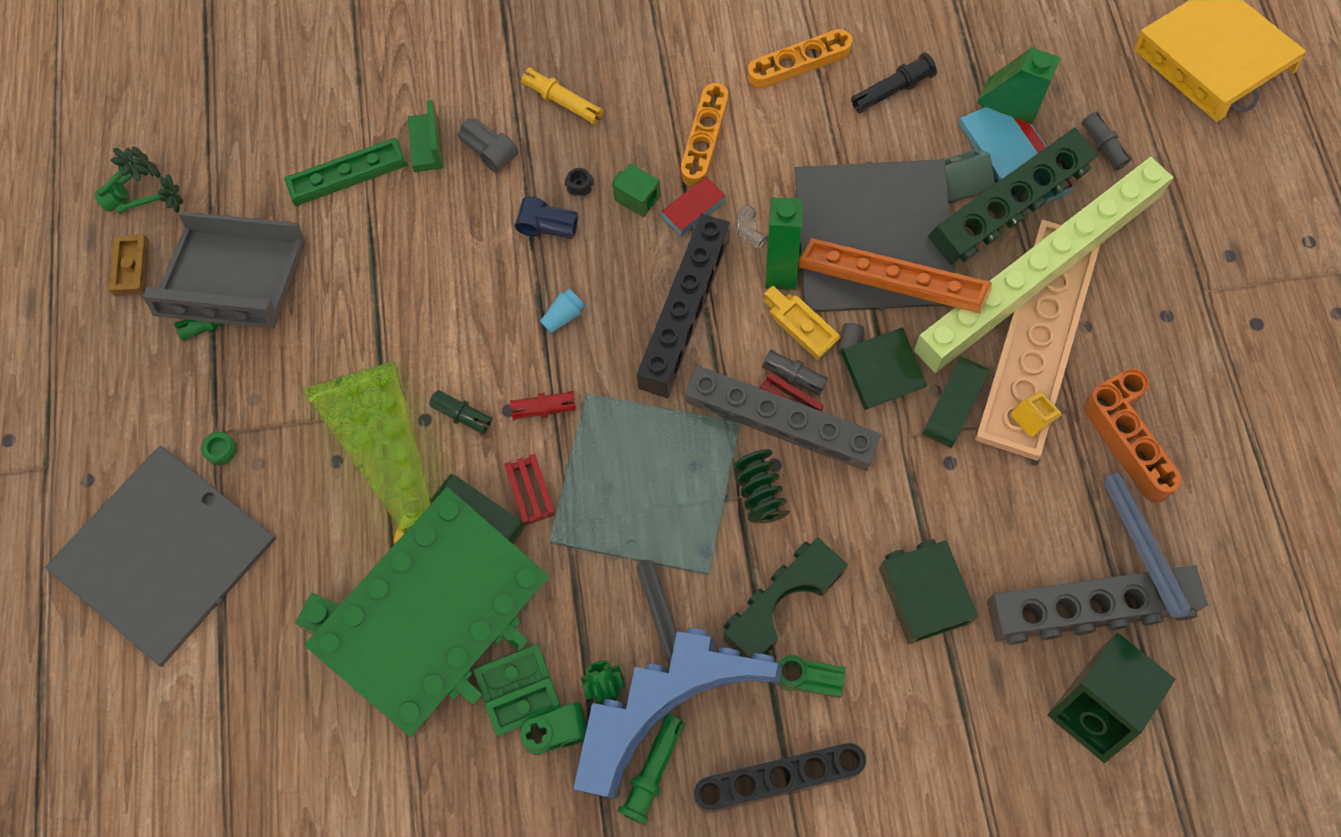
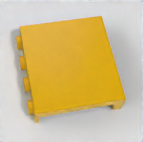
[1134,0,1306,123]

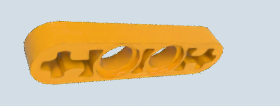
[747,29,853,88]
[681,83,728,187]

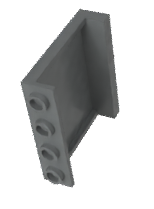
[143,211,305,329]

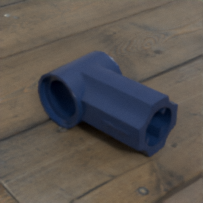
[514,196,579,239]

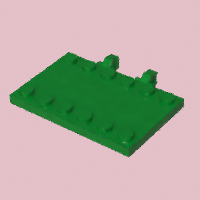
[304,487,549,737]

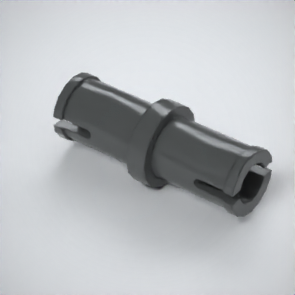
[1082,111,1132,171]
[762,350,828,396]

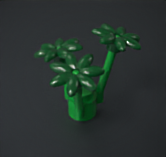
[94,146,183,214]

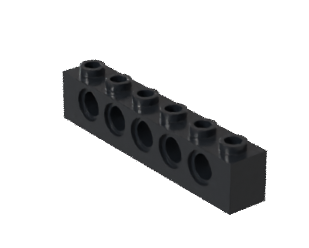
[637,213,730,398]

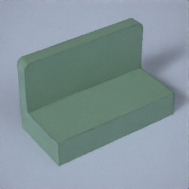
[944,148,995,203]

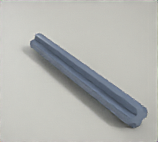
[1104,472,1191,619]

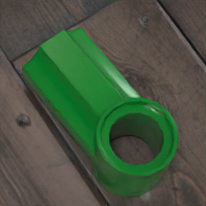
[777,655,846,698]

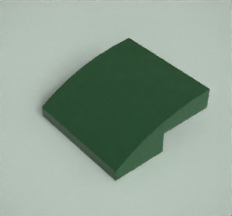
[840,327,927,410]

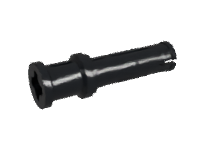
[851,52,937,113]

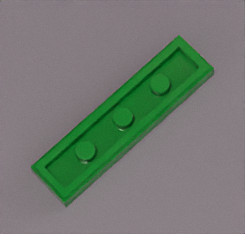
[284,137,407,207]

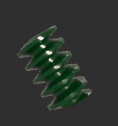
[734,449,790,524]

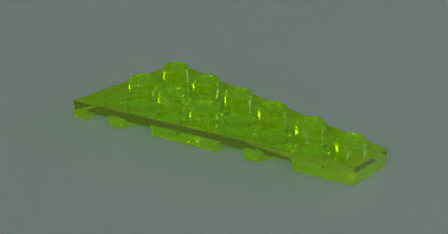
[302,361,432,534]

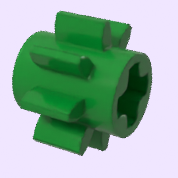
[580,660,625,704]

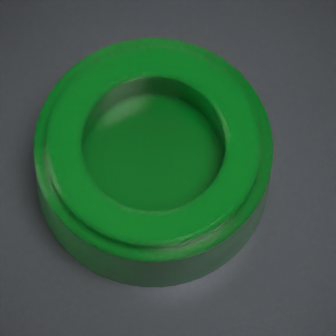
[201,432,237,465]

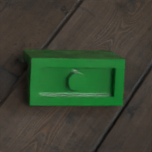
[408,100,443,172]

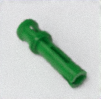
[617,714,686,825]

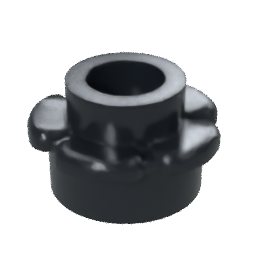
[565,168,594,196]

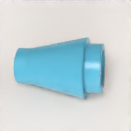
[539,288,586,334]

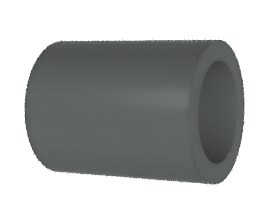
[838,323,864,356]

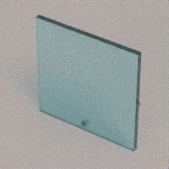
[549,393,740,575]

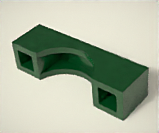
[723,537,848,659]

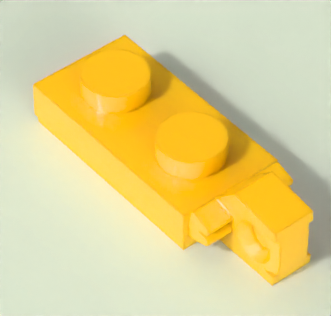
[763,286,841,361]

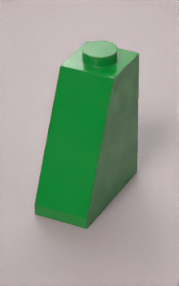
[977,47,1061,125]
[765,197,803,290]

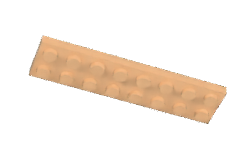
[974,219,1100,461]

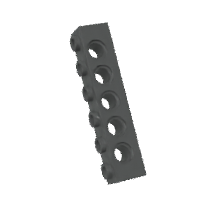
[685,365,881,471]
[987,565,1208,645]

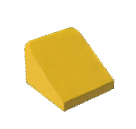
[1011,391,1062,437]

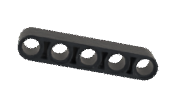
[694,743,866,813]

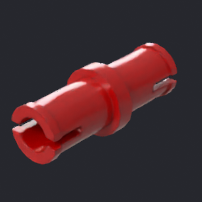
[510,391,576,421]

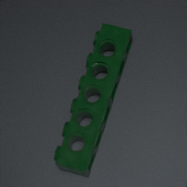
[928,127,1098,265]

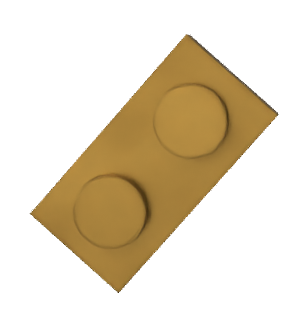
[109,234,149,296]

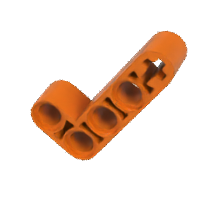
[1084,368,1182,502]

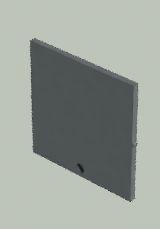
[794,159,955,312]
[45,445,276,667]

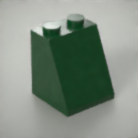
[1047,632,1176,763]

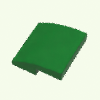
[473,643,561,737]

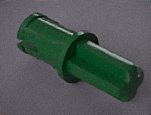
[429,390,493,435]

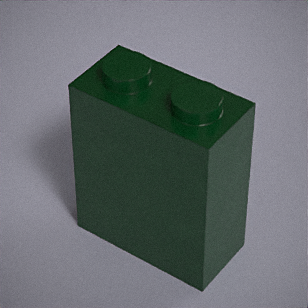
[879,539,978,645]

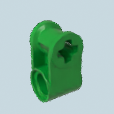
[520,703,587,755]

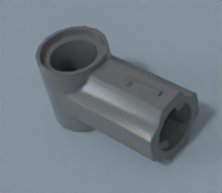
[458,118,519,173]

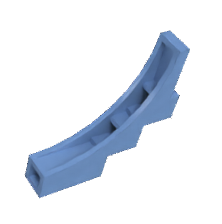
[574,628,782,799]

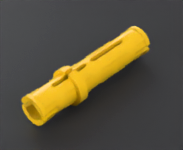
[521,67,603,125]

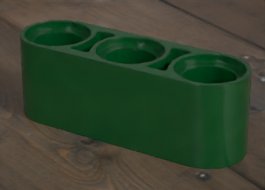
[922,356,990,449]
[430,474,525,544]

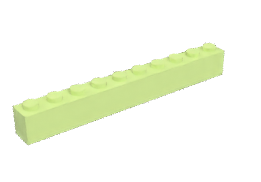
[914,157,1174,373]

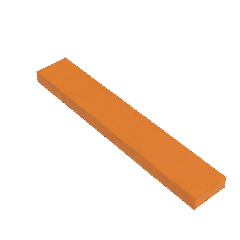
[799,238,992,314]

